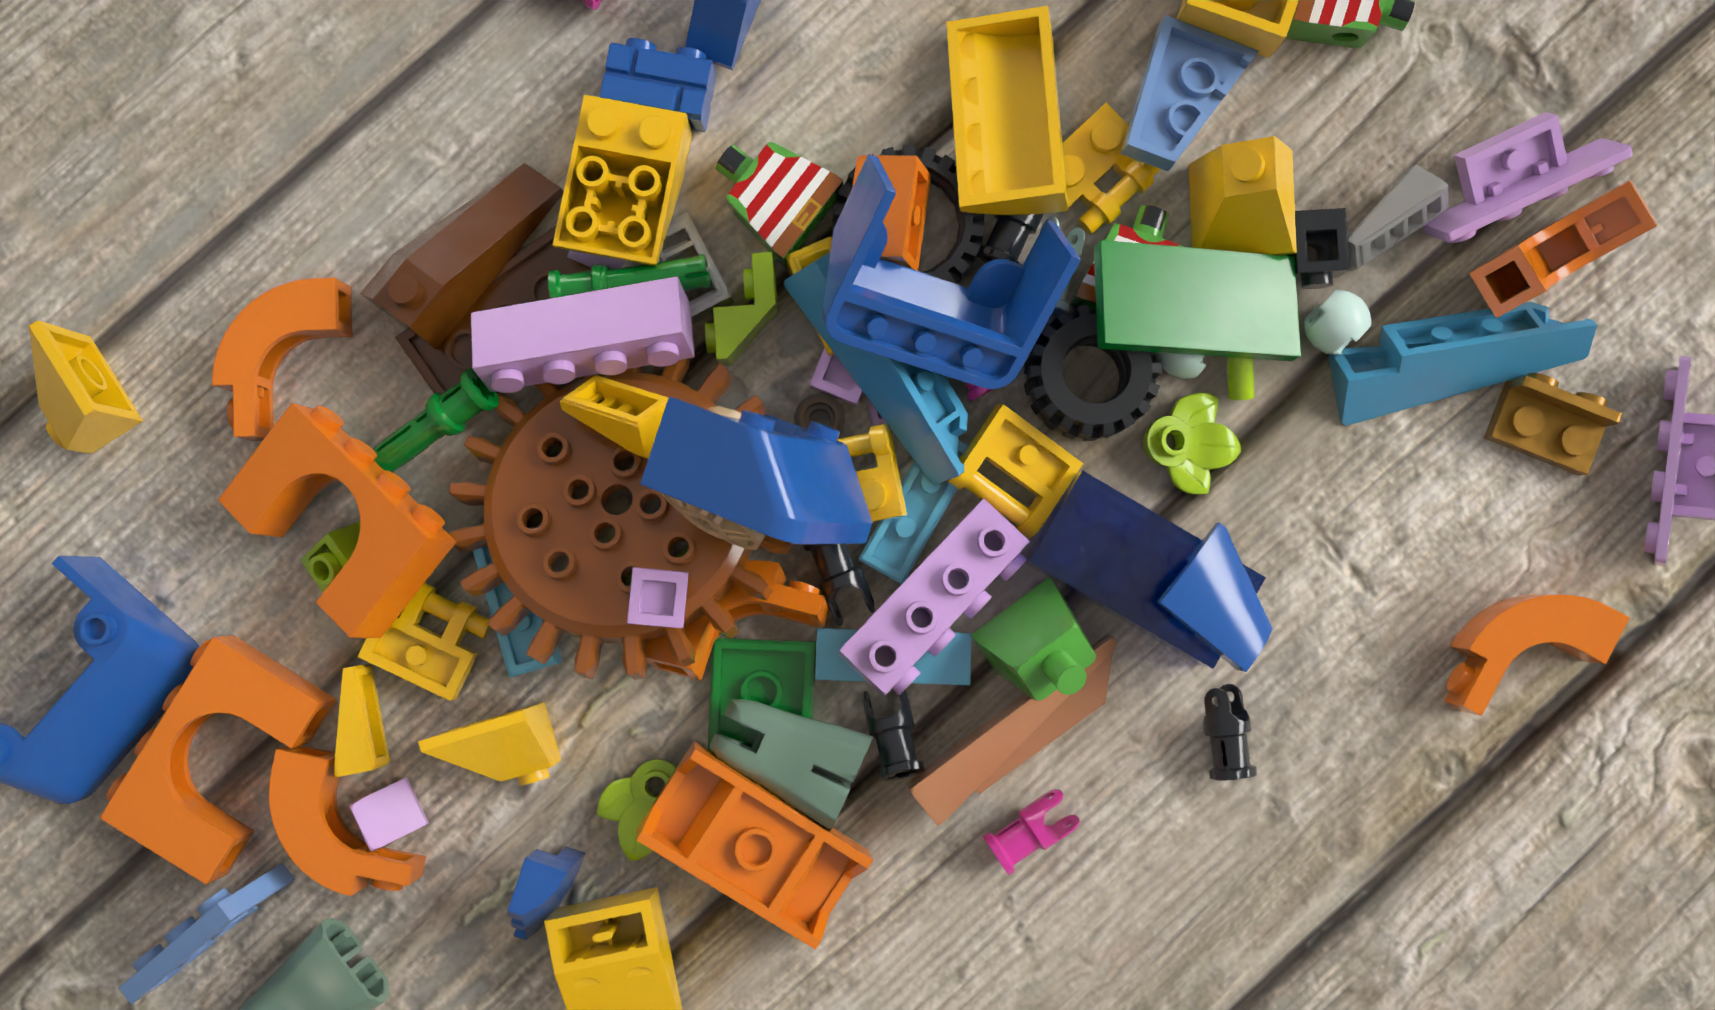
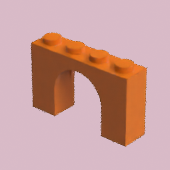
[218,403,457,638]
[99,635,337,885]

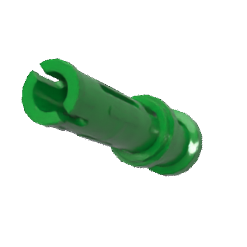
[548,254,711,299]
[373,368,499,473]

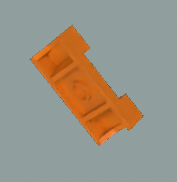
[636,741,873,950]

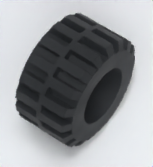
[1024,305,1162,441]

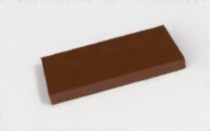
[395,226,592,394]

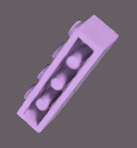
[471,276,694,393]
[838,499,1030,697]

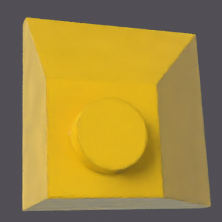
[1188,136,1297,255]
[29,320,143,454]
[418,702,562,786]

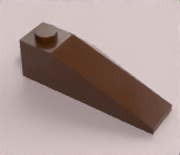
[360,163,564,350]

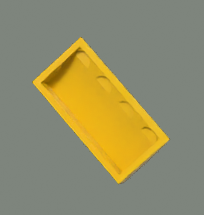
[946,5,1068,215]

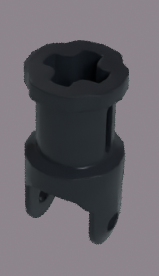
[978,213,1044,264]
[803,544,875,626]
[1203,684,1257,781]
[863,690,925,781]

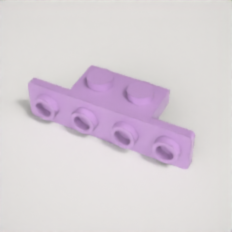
[1423,112,1633,243]
[1644,356,1715,566]

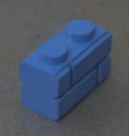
[599,38,716,132]

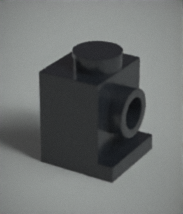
[1285,208,1350,289]

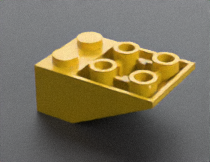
[552,95,692,266]
[544,887,682,1010]

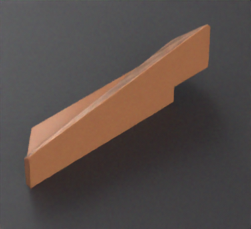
[907,635,1117,826]

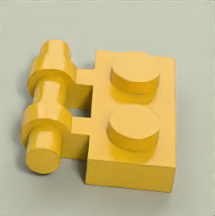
[1062,102,1161,235]
[358,583,491,701]

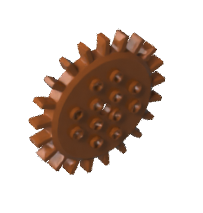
[448,358,792,680]

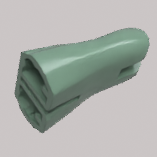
[709,699,873,831]
[238,918,390,1010]

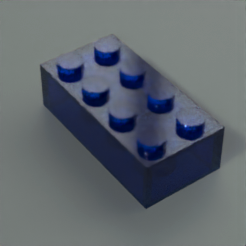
[1024,470,1266,669]

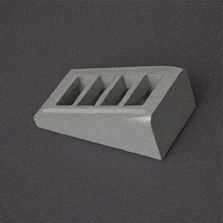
[1348,165,1449,269]
[658,212,734,324]

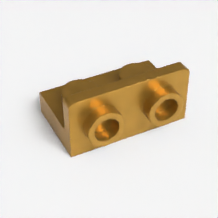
[1484,373,1623,476]

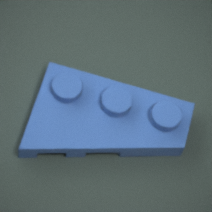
[1120,15,1259,171]
[119,863,295,1005]

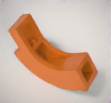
[1469,180,1658,318]
[212,277,353,441]
[644,560,829,681]
[1444,594,1630,716]
[269,745,427,896]

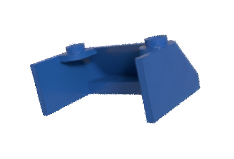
[822,154,1081,389]
[640,397,873,544]
[0,556,199,804]

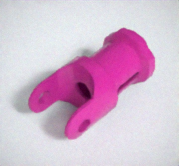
[982,789,1080,876]

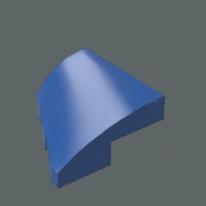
[1157,522,1273,672]
[508,846,586,940]

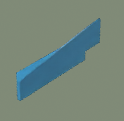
[784,252,968,485]
[1329,302,1597,426]

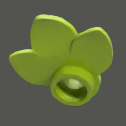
[1143,393,1241,495]
[597,759,677,861]

